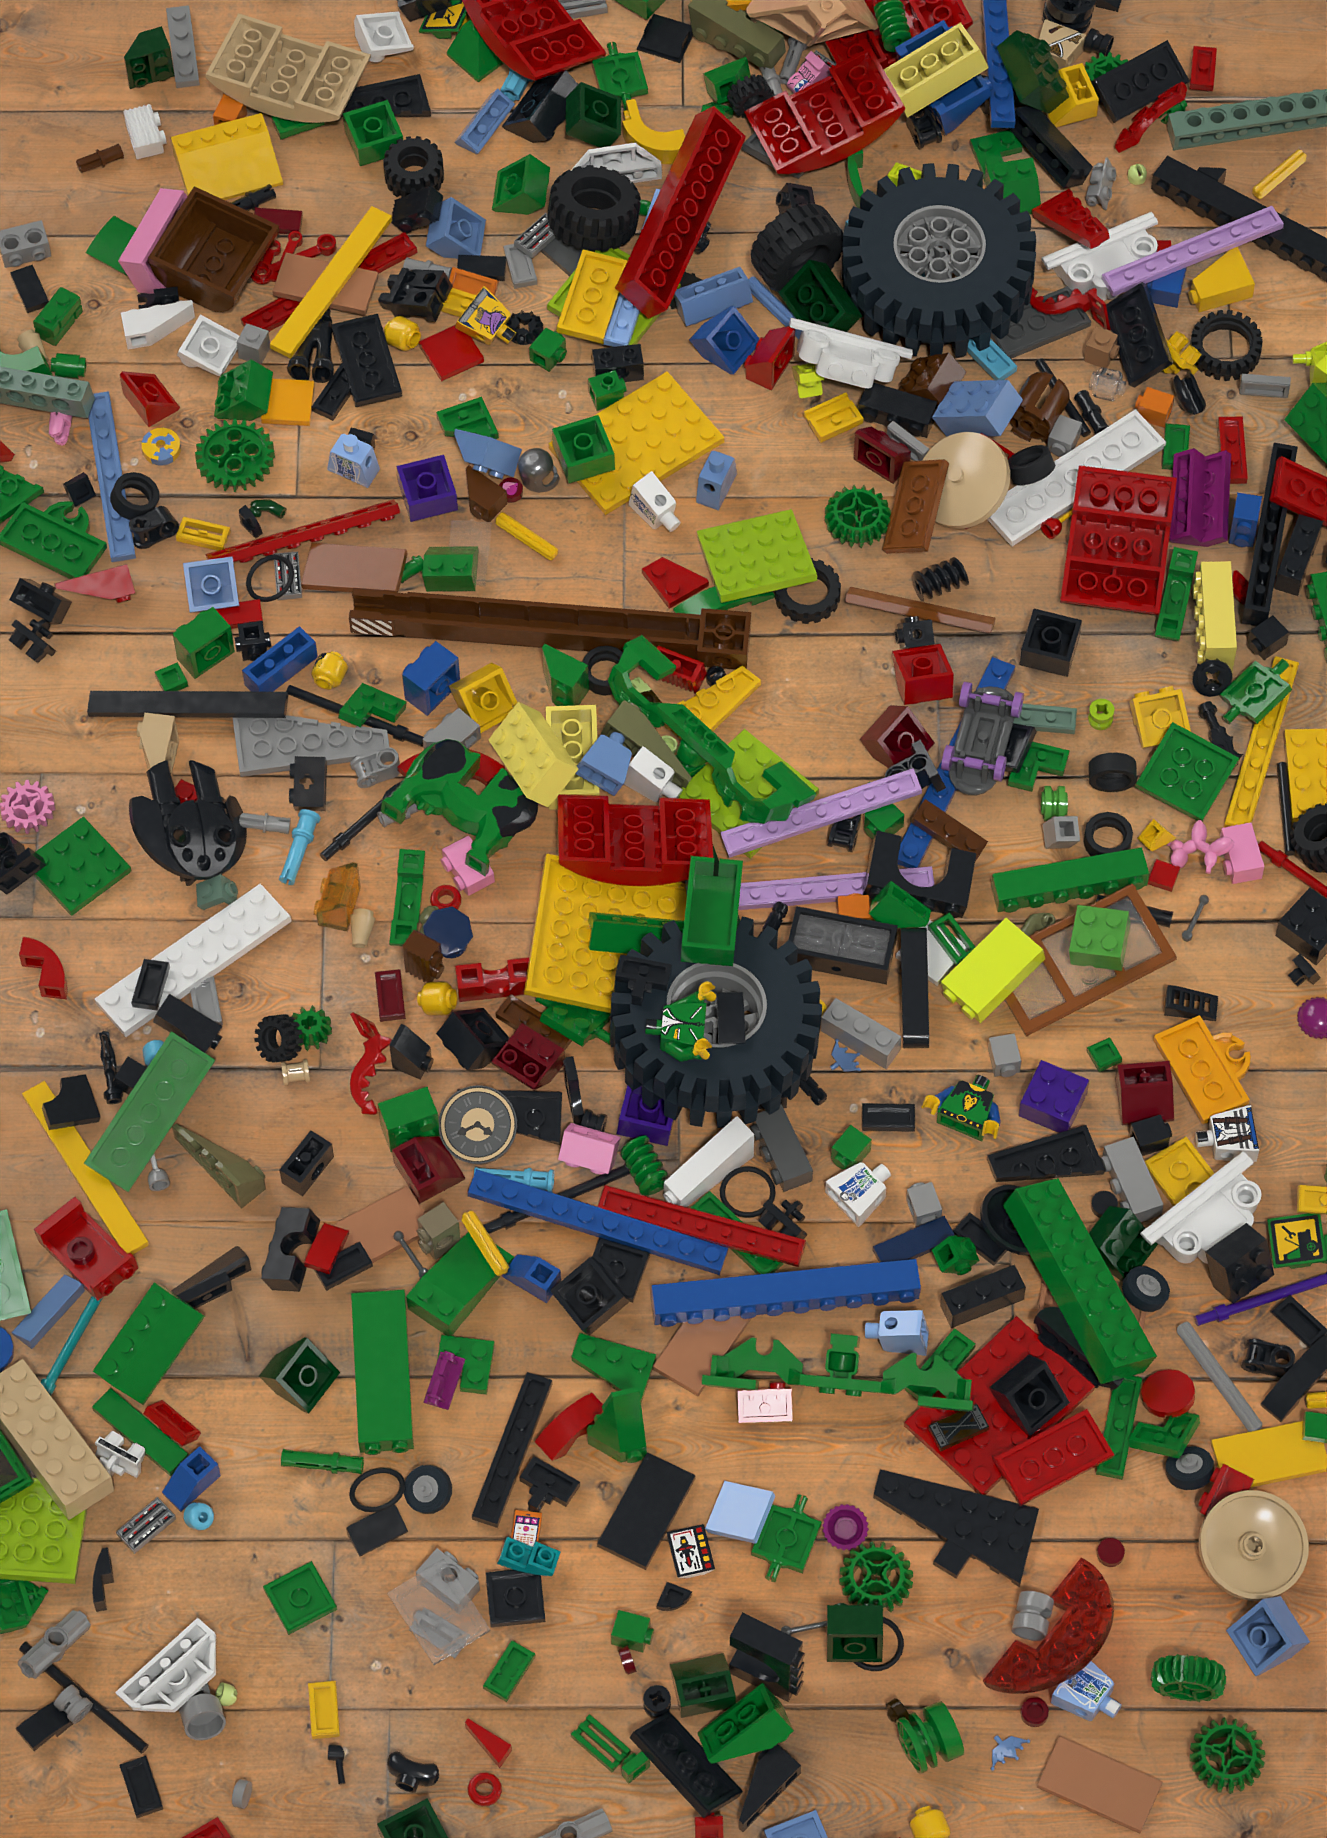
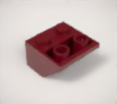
[492,1023,565,1091]
[1115,1061,1174,1125]
[392,1136,465,1204]

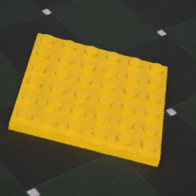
[524,854,687,1013]

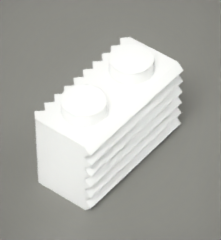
[123,104,167,160]

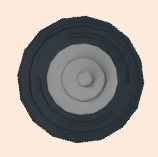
[1122,1266,1170,1312]
[1166,1446,1215,1490]
[404,1465,452,1514]

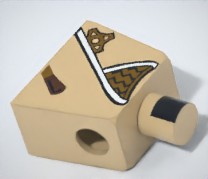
[1039,19,1086,70]

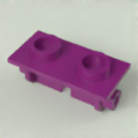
[423,1351,466,1410]

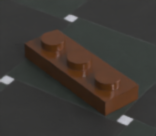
[910,799,988,862]
[496,994,572,1050]

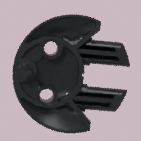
[129,760,247,886]

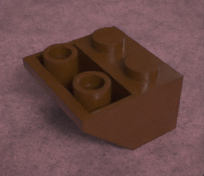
[898,353,966,408]

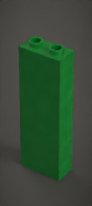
[351,1289,414,1455]

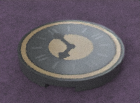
[439,1085,518,1165]

